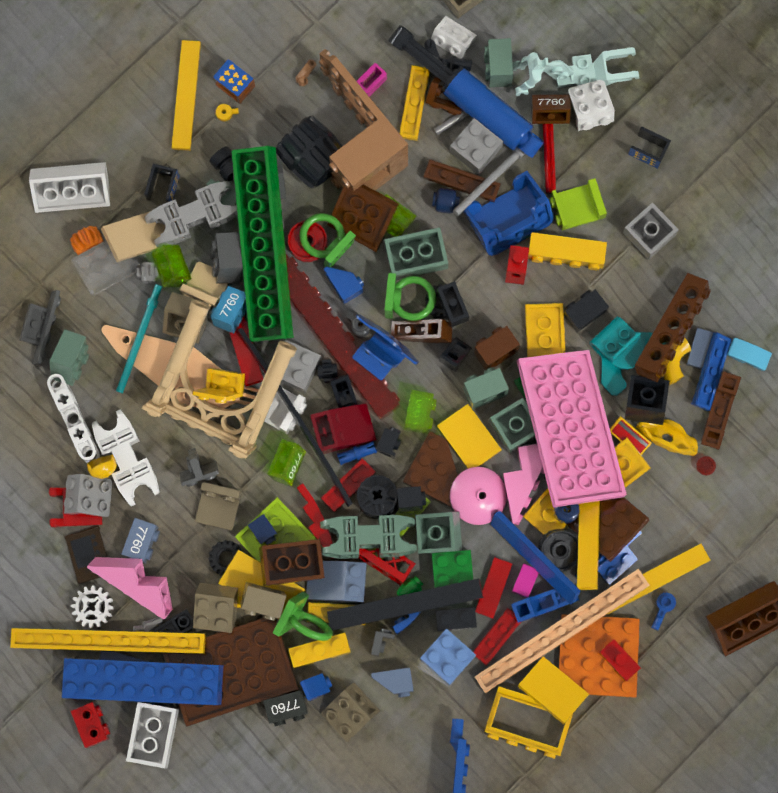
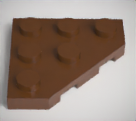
[403,431,458,509]

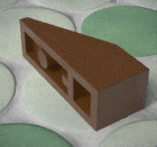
[391,319,453,343]

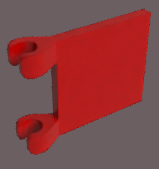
[49,488,103,528]

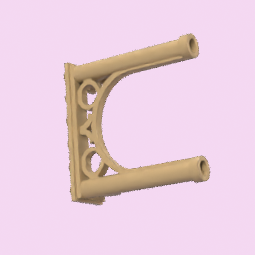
[142,300,297,459]

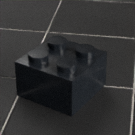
[625,375,670,425]

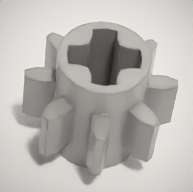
[136,262,160,284]

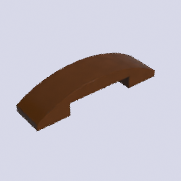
[701,371,741,450]

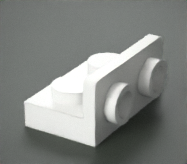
[431,16,477,59]

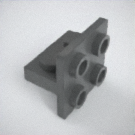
[180,448,219,487]

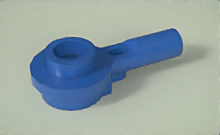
[651,592,676,631]

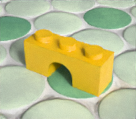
[289,633,351,669]

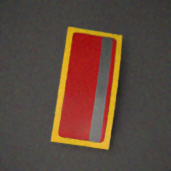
[610,416,652,455]

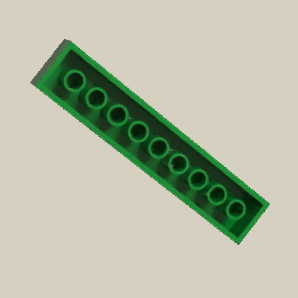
[232,146,294,342]

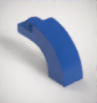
[511,582,579,623]

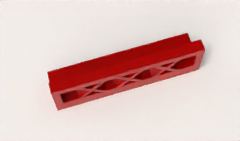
[348,524,416,586]

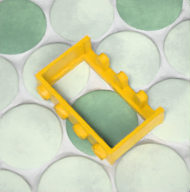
[484,686,573,759]

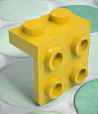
[192,368,245,403]

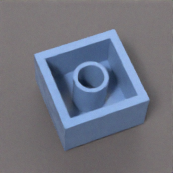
[420,628,476,686]

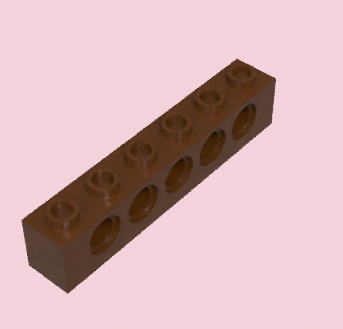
[635,273,711,382]

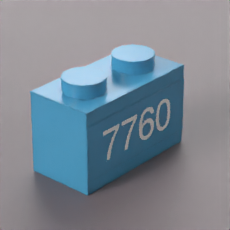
[211,286,247,334]

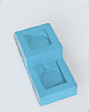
[727,338,772,371]

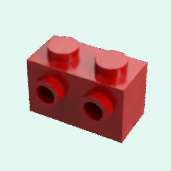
[71,702,111,748]

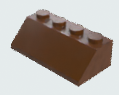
[705,581,778,657]

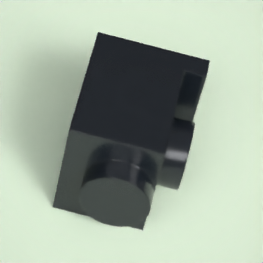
[376,427,402,459]

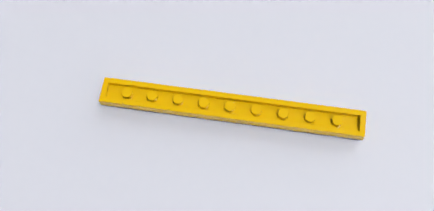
[10,628,205,654]

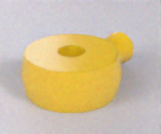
[215,104,239,122]

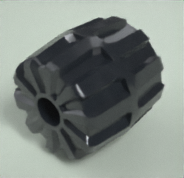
[276,116,343,189]

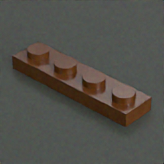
[423,160,501,203]

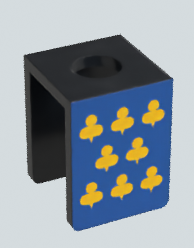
[628,126,671,169]
[144,163,180,202]

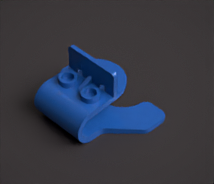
[353,314,419,380]

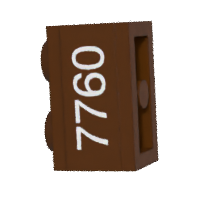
[531,94,571,124]

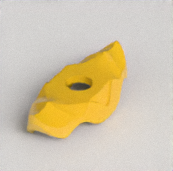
[636,419,698,456]

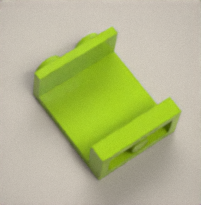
[549,178,607,231]

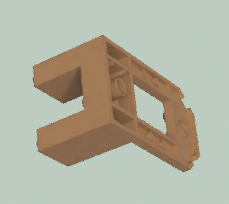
[319,49,408,191]

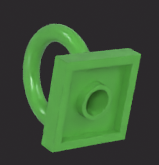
[299,213,356,268]
[384,273,436,321]
[273,591,333,641]

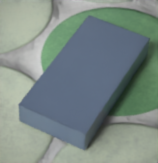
[686,328,713,369]

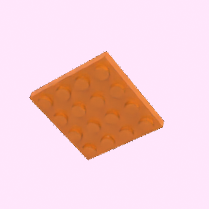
[559,614,640,698]

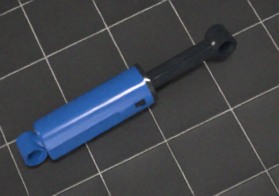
[388,25,544,158]

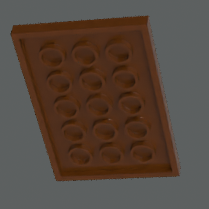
[163,618,299,727]

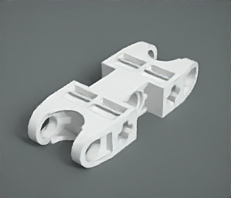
[47,374,100,463]
[92,409,160,506]

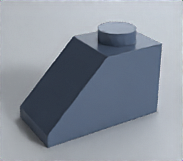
[371,668,414,698]

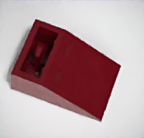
[310,403,376,454]

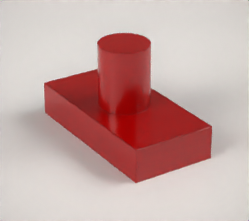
[599,639,641,682]

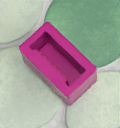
[357,63,387,97]
[512,564,538,598]

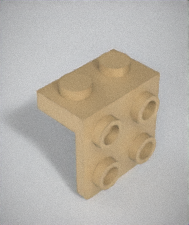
[180,262,229,310]

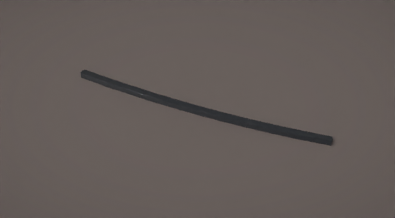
[237,328,353,507]

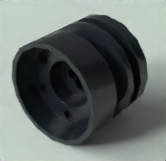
[357,475,398,519]

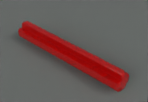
[543,124,556,194]

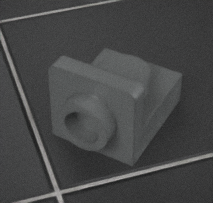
[371,628,395,657]

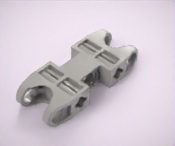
[145,181,238,247]

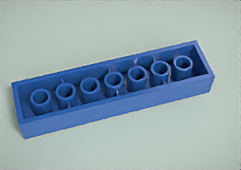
[62,658,223,705]

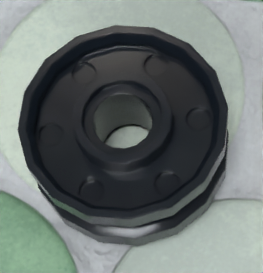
[538,529,578,571]

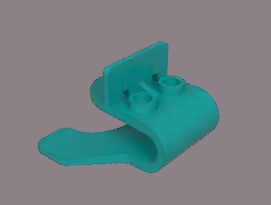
[589,316,666,396]

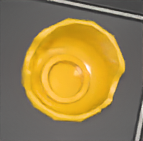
[87,454,117,479]

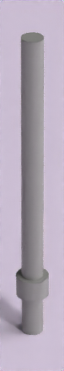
[453,147,525,216]

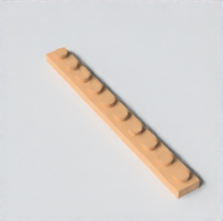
[475,569,650,693]

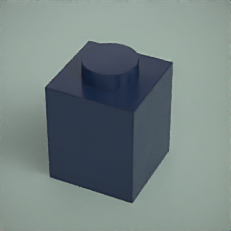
[248,514,278,546]

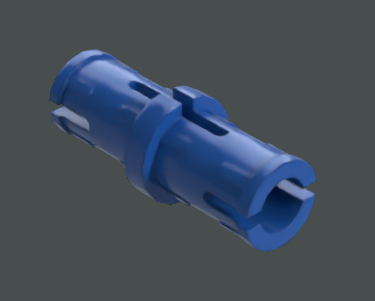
[337,441,377,465]

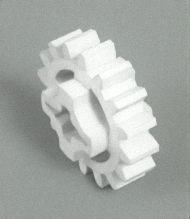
[71,586,114,628]

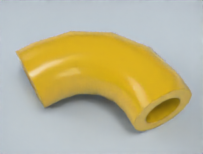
[663,338,691,386]

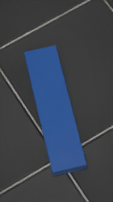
[692,332,732,411]

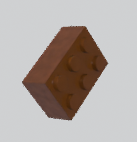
[259,539,325,586]

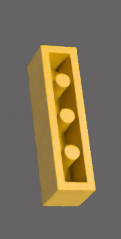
[528,232,607,270]

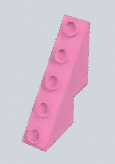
[503,444,544,526]
[87,557,173,619]

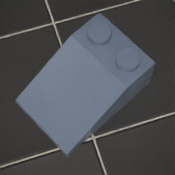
[306,561,367,604]

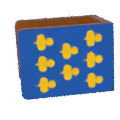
[214,60,255,104]

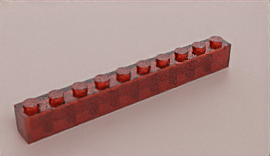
[286,254,400,420]

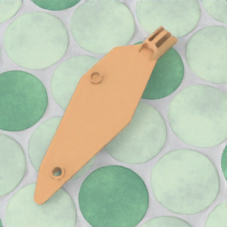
[102,325,259,409]

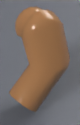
[296,59,316,86]

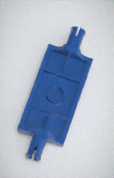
[450,718,470,793]

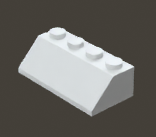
[29,162,110,213]

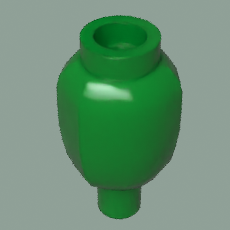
[397,576,423,596]

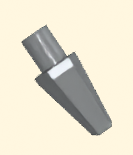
[133,617,163,632]

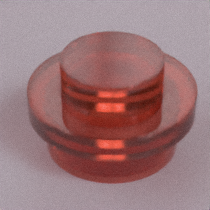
[696,456,716,476]

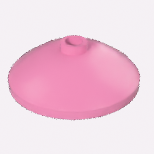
[450,467,507,525]

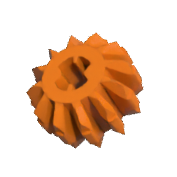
[70,226,104,256]

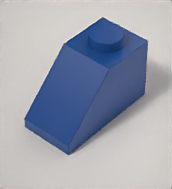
[324,267,364,304]
[300,673,332,702]

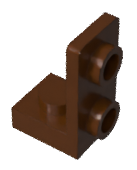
[425,77,463,115]

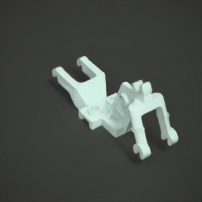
[513,47,639,96]

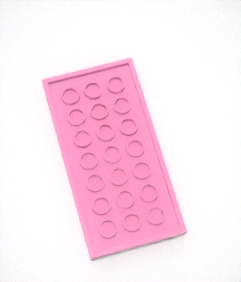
[517,350,627,508]

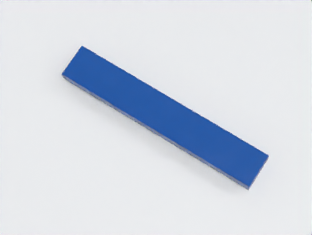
[490,510,580,605]

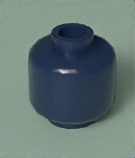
[432,188,460,214]
[554,504,580,524]

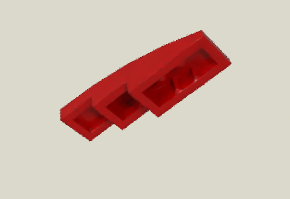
[230,315,263,387]
[297,483,335,559]

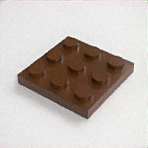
[327,184,399,252]
[567,497,650,562]

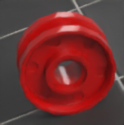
[288,220,328,262]

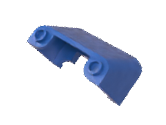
[463,171,553,256]

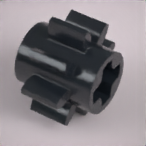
[317,359,338,383]

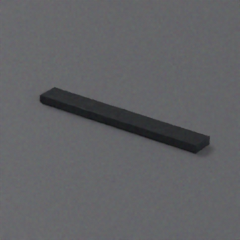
[327,578,484,631]

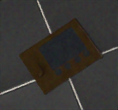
[64,526,107,584]

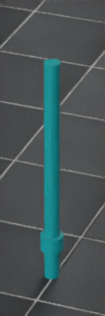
[116,284,162,394]

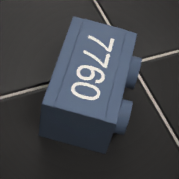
[121,518,160,564]

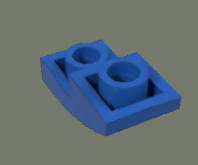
[393,612,421,635]

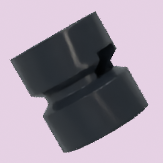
[209,146,234,181]

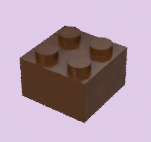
[474,326,520,371]

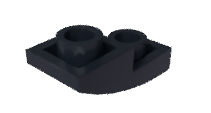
[153,609,193,633]

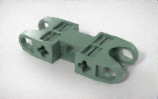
[320,515,417,559]

